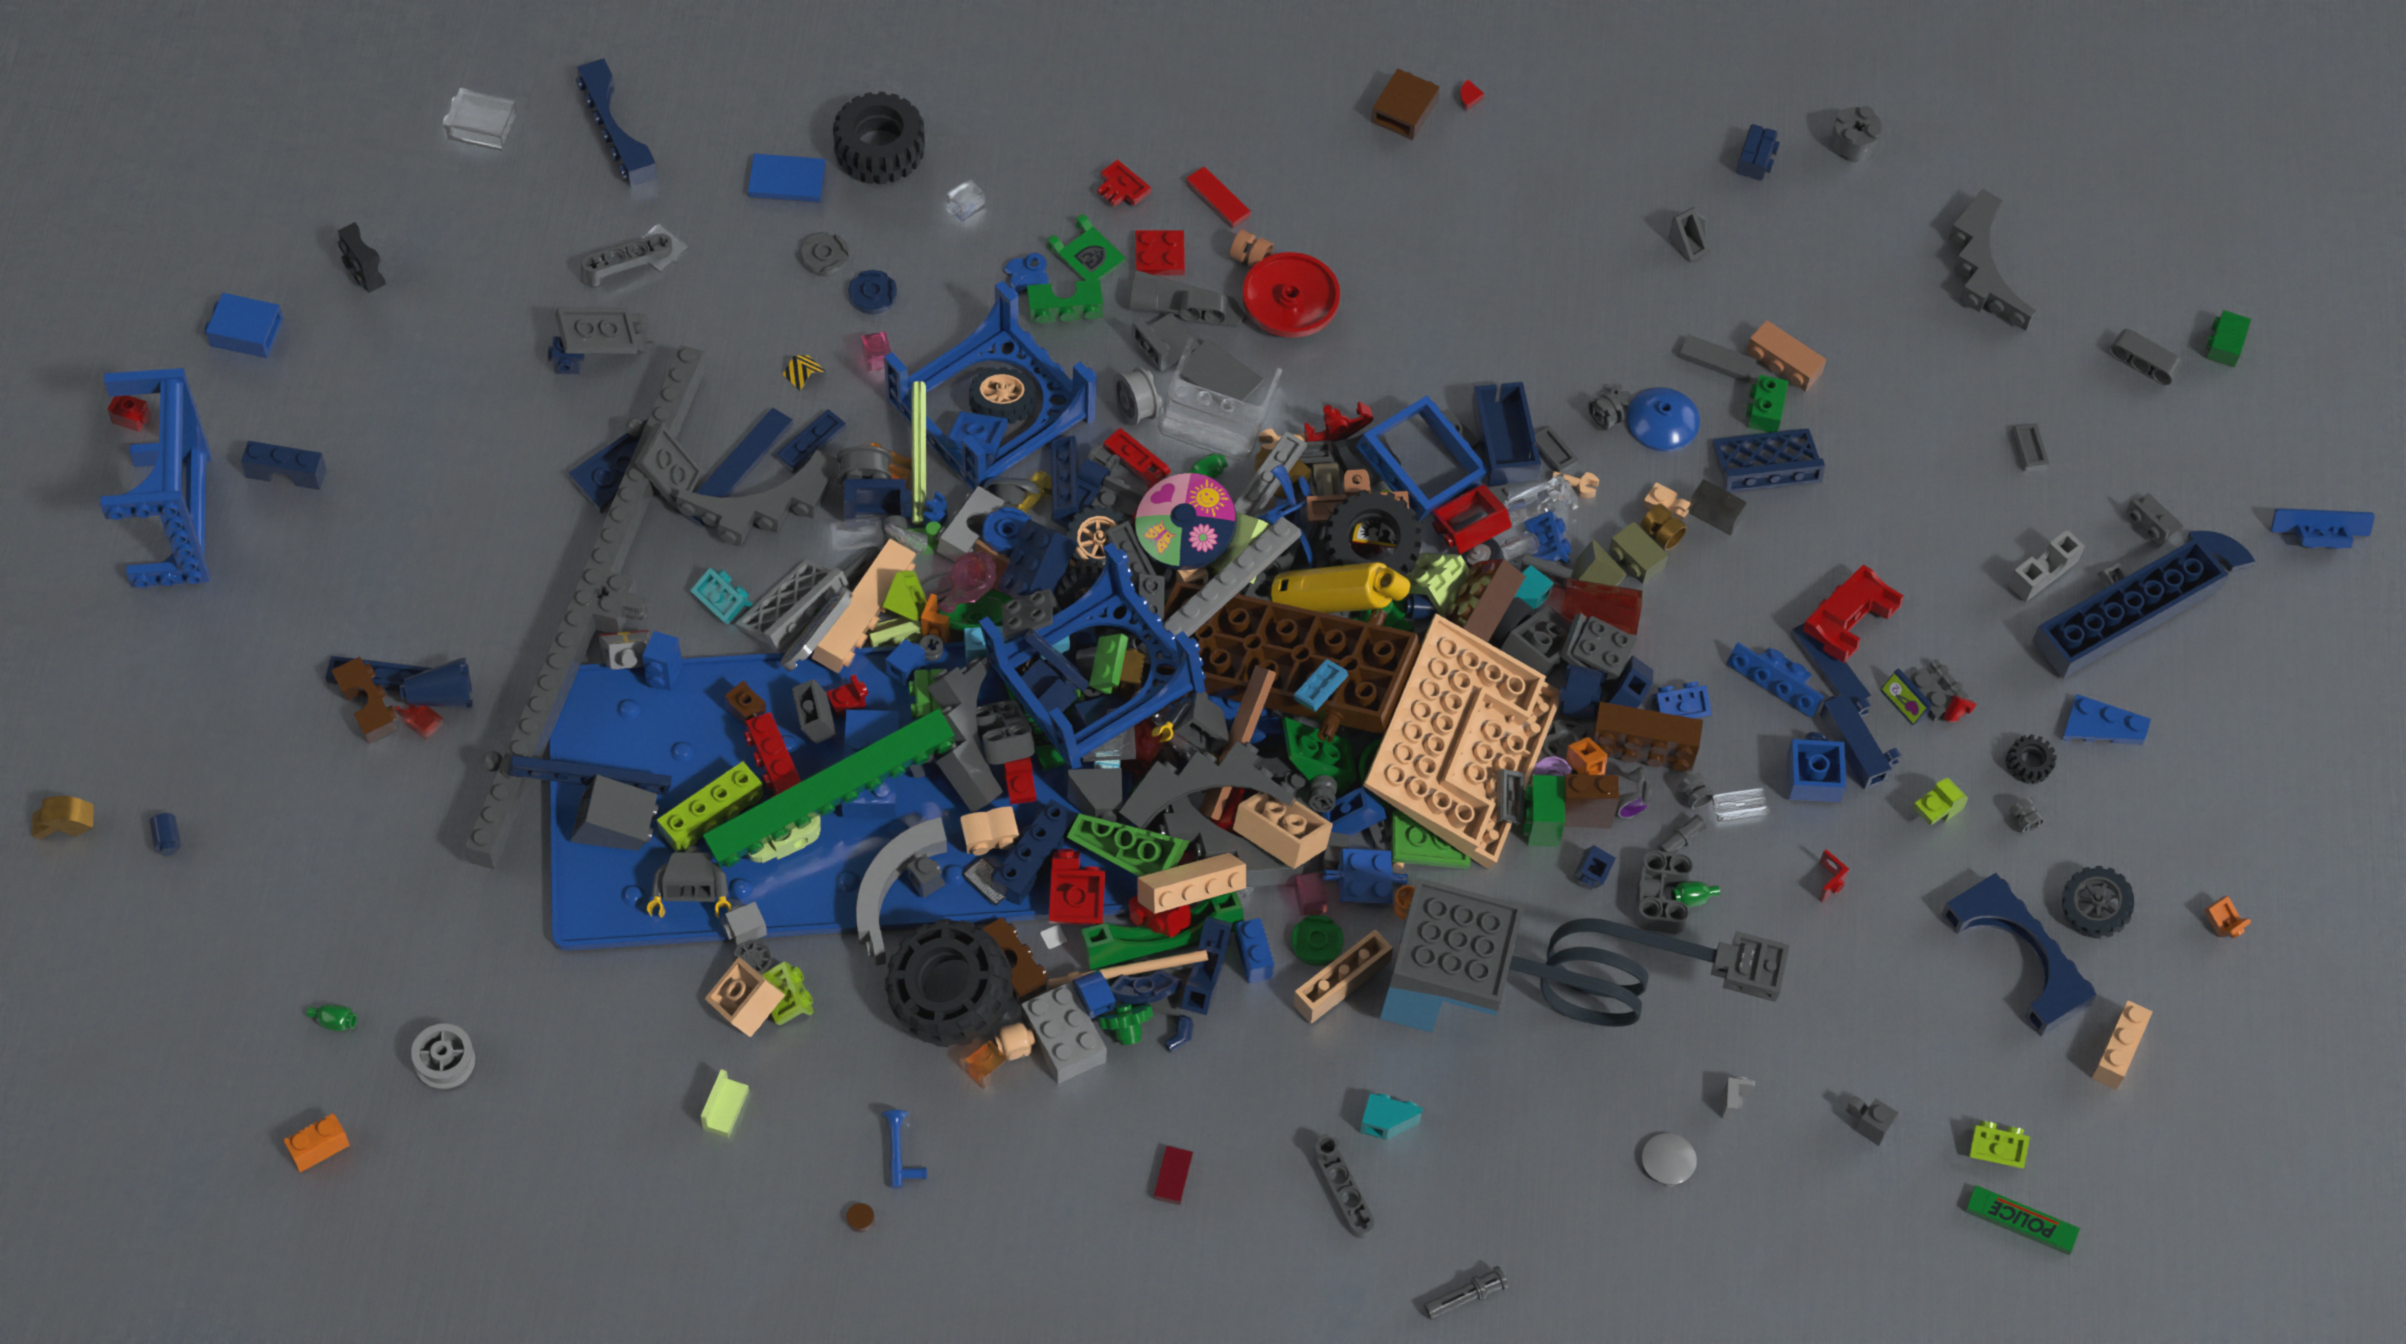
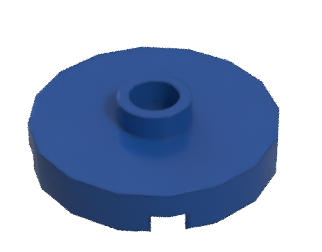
[982,507,1029,555]

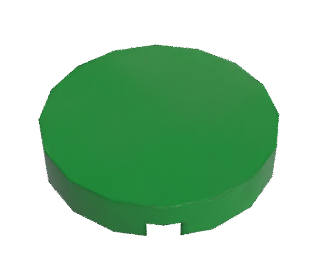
[1290,915,1344,967]

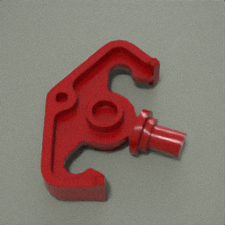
[1304,401,1374,442]

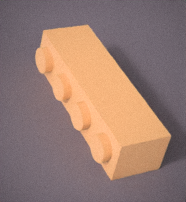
[1137,853,1246,914]
[1293,929,1393,1024]

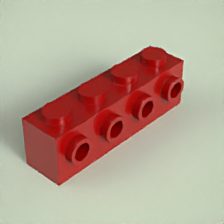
[744,712,801,797]

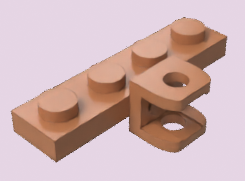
[1306,469,1409,523]

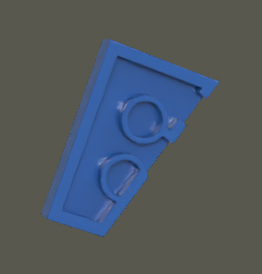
[2062,694,2151,745]

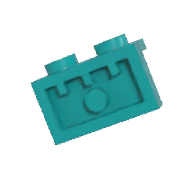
[690,567,753,624]

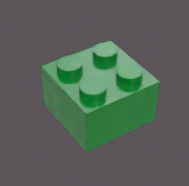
[1523,775,1565,847]

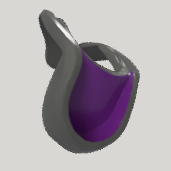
[1615,767,1652,819]

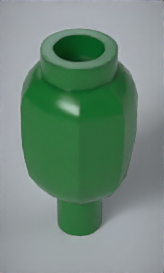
[1186,453,1228,478]
[1671,881,1720,908]
[306,1004,357,1032]

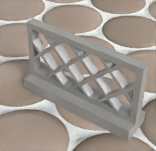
[735,559,851,654]

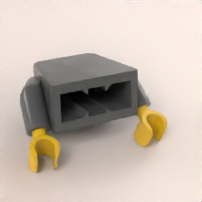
[647,846,731,918]

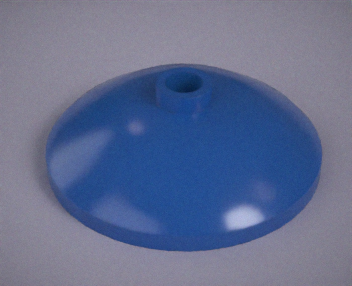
[1626,387,1700,452]

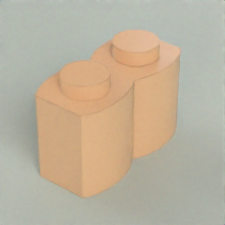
[960,807,1019,855]

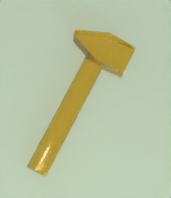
[1017,470,1052,513]

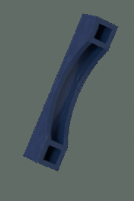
[575,58,658,187]

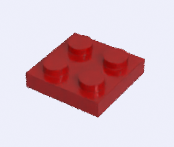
[1135,230,1185,275]

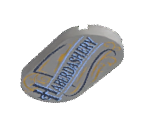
[780,587,853,671]

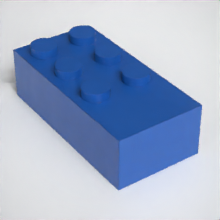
[842,710,900,819]

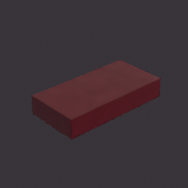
[1154,1146,1193,1205]

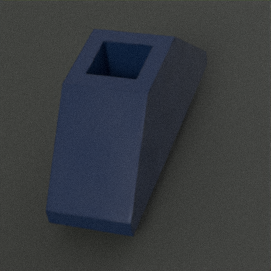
[1605,655,1653,708]

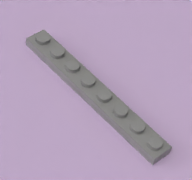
[1137,517,1301,661]

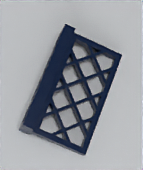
[1712,428,1825,493]

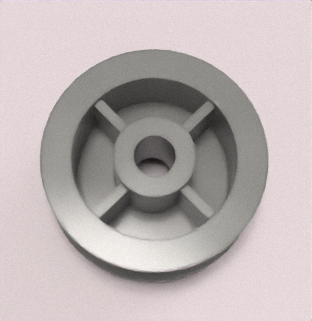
[1113,366,1163,426]
[411,1023,475,1089]

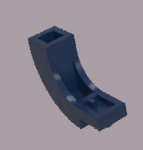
[1181,916,1232,1015]

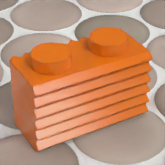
[284,1113,350,1173]

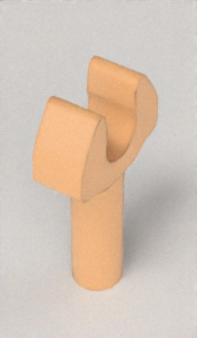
[1258,429,1306,454]
[1552,471,1599,498]

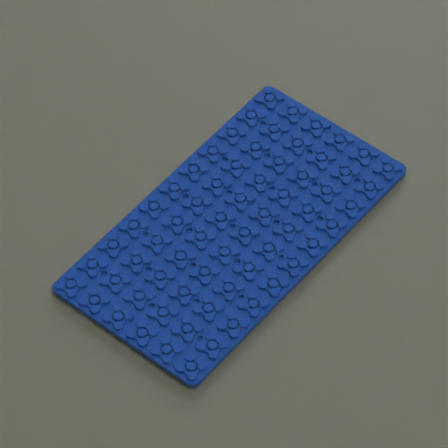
[550,633,1139,951]

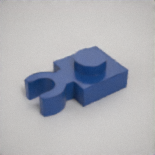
[923,491,948,528]

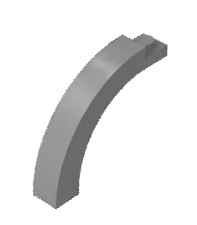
[856,817,947,966]

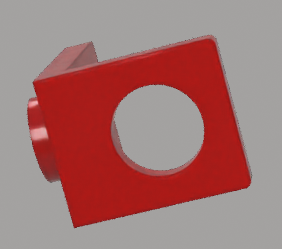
[1819,849,1850,903]

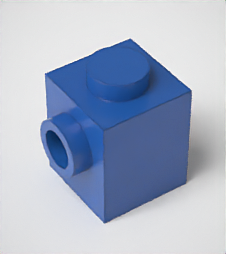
[886,639,927,687]

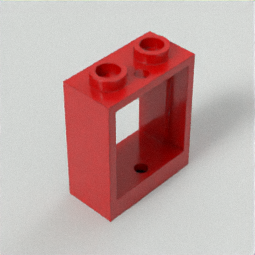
[1432,484,1512,554]

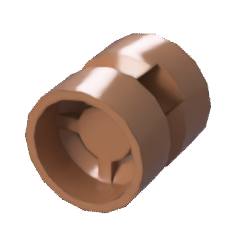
[1229,229,1274,268]

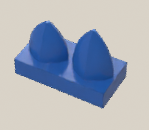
[1232,716,1284,747]

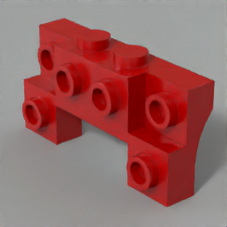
[1803,565,1904,663]

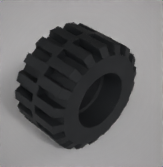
[1056,559,1120,629]

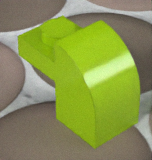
[1913,778,1968,826]

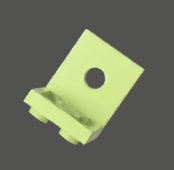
[1406,552,1470,618]

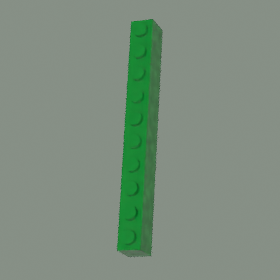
[703,708,955,868]

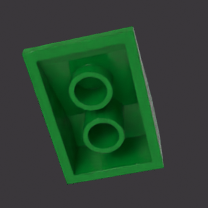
[1282,717,1357,798]

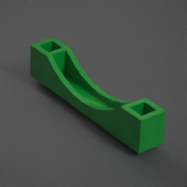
[1081,891,1244,970]

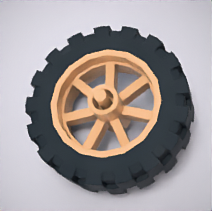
[969,367,1035,424]
[1065,505,1127,567]

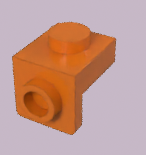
[2204,896,2251,938]

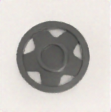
[1542,719,1589,765]

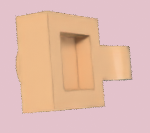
[1643,482,1690,519]

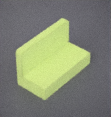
[866,616,922,648]
[701,1069,749,1138]

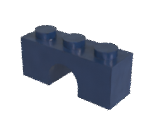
[241,441,327,490]

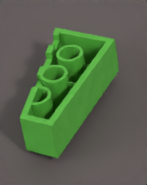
[1067,814,1190,877]

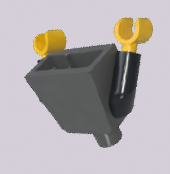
[1152,692,1229,765]

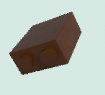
[1371,68,1440,140]
[1564,774,1619,828]

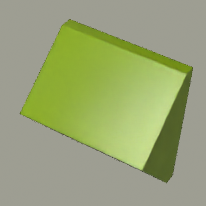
[882,571,927,621]

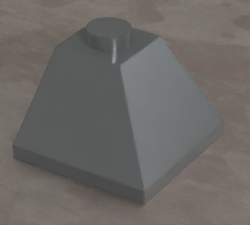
[1067,768,1122,822]

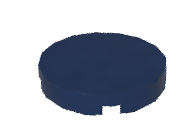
[848,270,897,315]

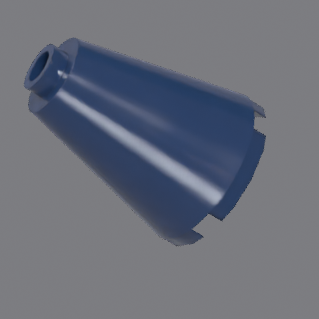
[400,657,473,710]

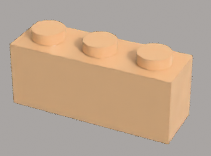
[2092,1000,2153,1090]

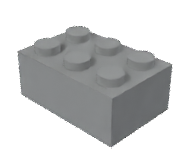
[1021,982,1107,1084]

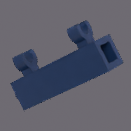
[1820,693,1902,790]

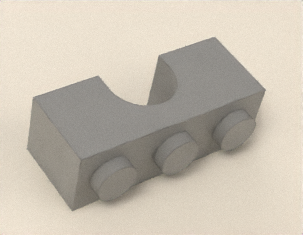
[936,486,1004,566]
[2008,530,2085,602]

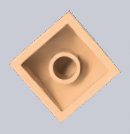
[705,957,785,1037]

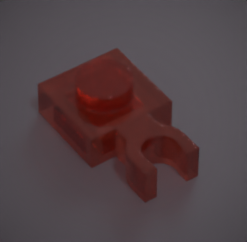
[395,700,444,740]

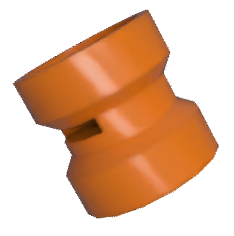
[1393,885,1415,921]

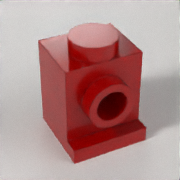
[107,395,151,432]

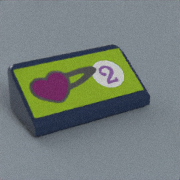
[1881,668,1932,726]

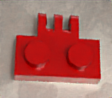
[1097,159,1151,207]

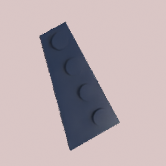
[568,418,649,512]

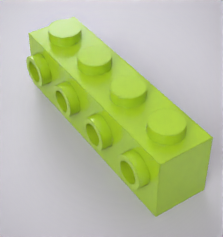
[657,761,763,852]

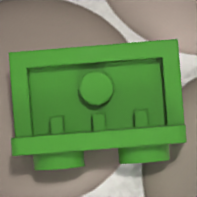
[1089,634,1128,694]

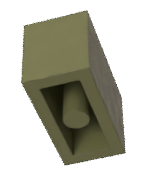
[1609,522,1668,584]

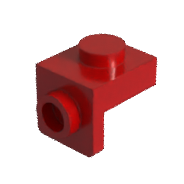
[1052,849,1081,870]

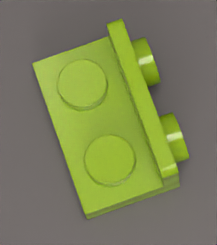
[762,961,814,1025]
[1968,1120,2030,1169]

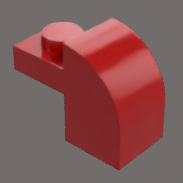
[1002,757,1036,805]

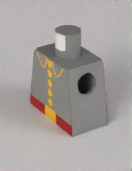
[599,630,649,669]

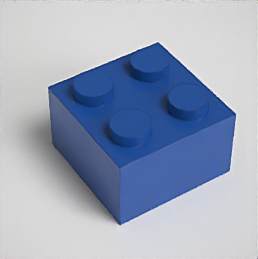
[1787,739,1846,803]

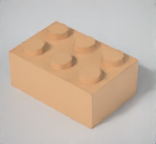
[1233,792,1333,869]

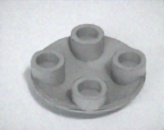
[1641,1133,1697,1187]

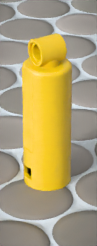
[1271,562,1410,614]

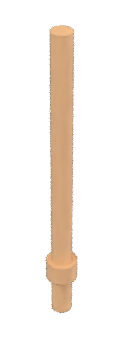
[1048,950,1208,990]

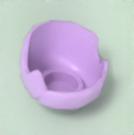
[1532,756,1572,779]

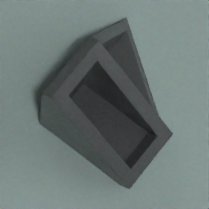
[1668,207,1710,261]

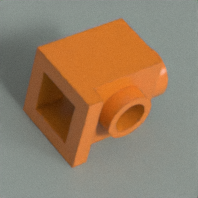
[1566,737,1608,775]

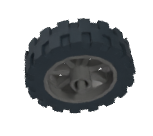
[2062,866,2134,939]

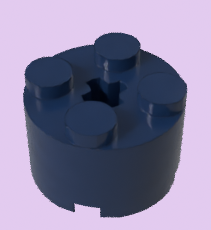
[1559,665,1605,721]

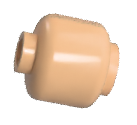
[994,1022,1036,1061]

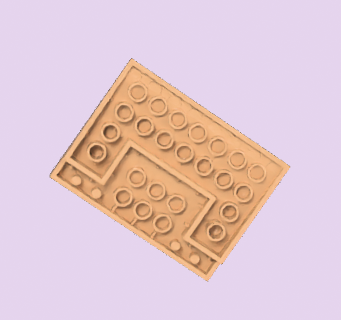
[1363,614,1561,869]

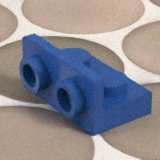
[1524,510,1572,564]
[1652,681,1712,718]

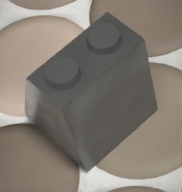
[570,775,658,851]

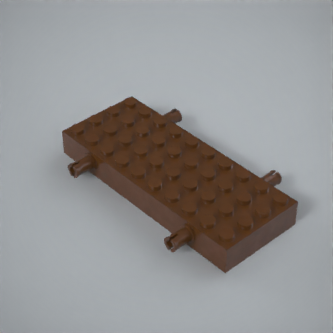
[1142,581,1420,742]

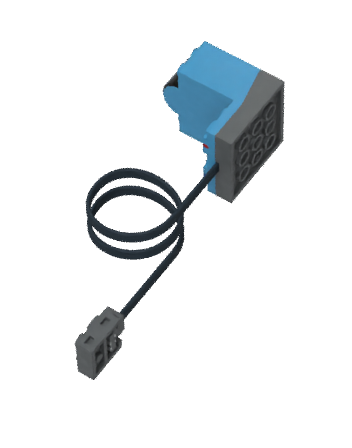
[1380,878,1790,1033]

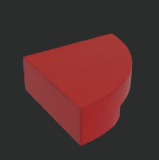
[1460,79,1484,111]
[1943,695,1977,722]

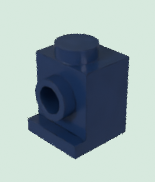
[1573,845,1616,889]

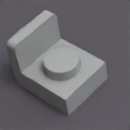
[1722,1076,1755,1119]

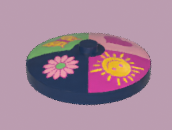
[1135,473,1237,570]

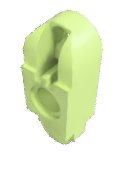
[747,815,821,863]

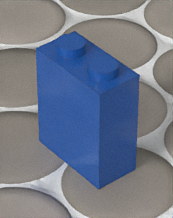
[204,293,283,358]

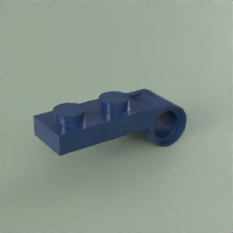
[1051,458,1111,529]

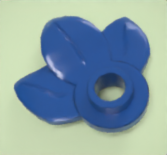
[1004,253,1049,293]

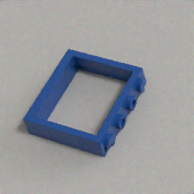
[1355,395,1490,522]

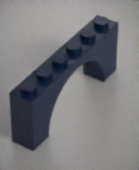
[1941,873,2097,1036]

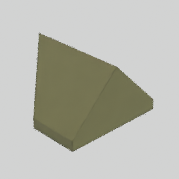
[1566,540,1627,595]

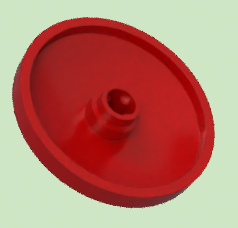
[1242,252,1340,338]

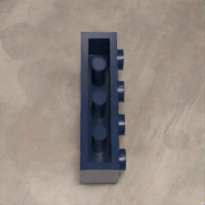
[991,799,1078,906]

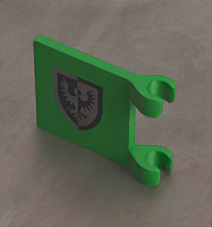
[1047,214,1126,281]

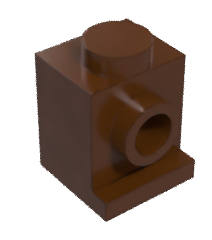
[724,680,767,727]

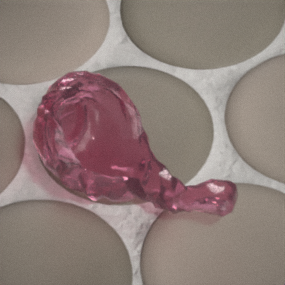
[938,551,996,614]

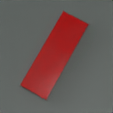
[1186,166,1251,228]

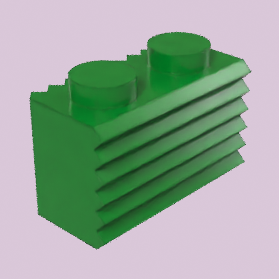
[2205,310,2252,367]

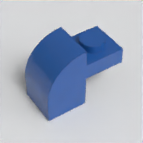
[1072,970,1116,1019]

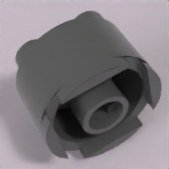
[1830,106,1882,162]

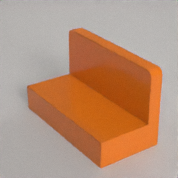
[921,593,951,643]

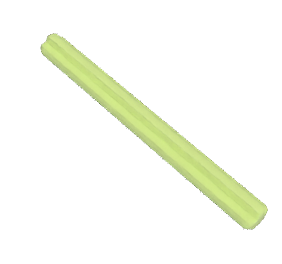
[911,381,926,525]

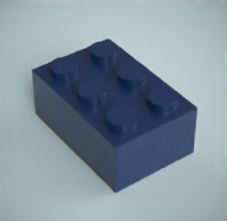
[997,519,1078,599]

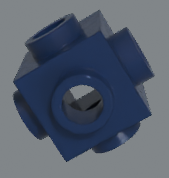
[548,336,584,374]

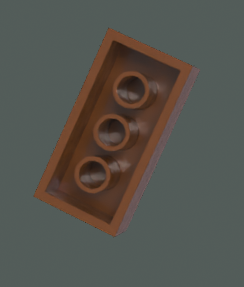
[1445,559,1526,643]
[1592,702,1703,772]

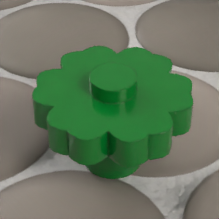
[1097,1003,1153,1045]

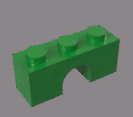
[1027,280,1103,324]

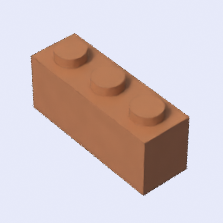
[1746,320,1827,392]

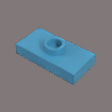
[1294,659,1348,712]

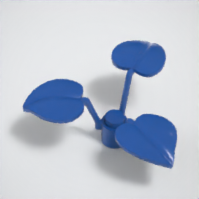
[1256,465,1316,569]

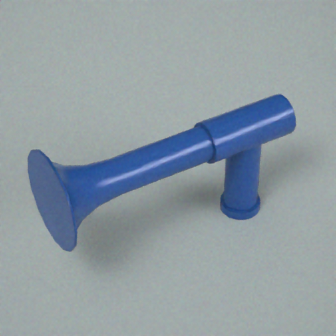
[881,1110,927,1189]

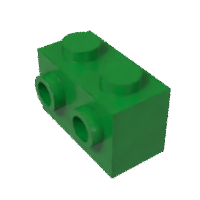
[1745,375,1788,433]

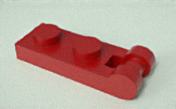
[1103,428,1171,487]

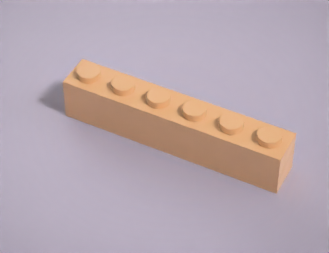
[812,539,916,674]

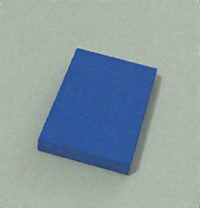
[748,153,826,202]

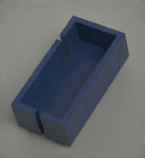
[1472,382,1541,486]

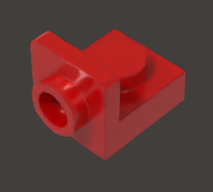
[826,674,868,718]

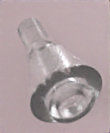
[885,523,928,557]

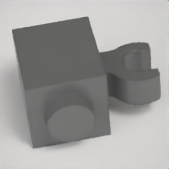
[1845,1096,1899,1146]

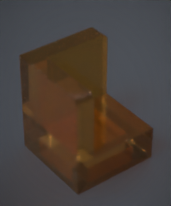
[965,1040,1007,1089]

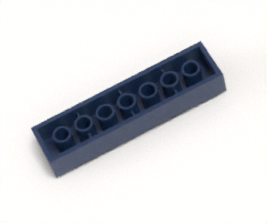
[2032,538,2229,679]

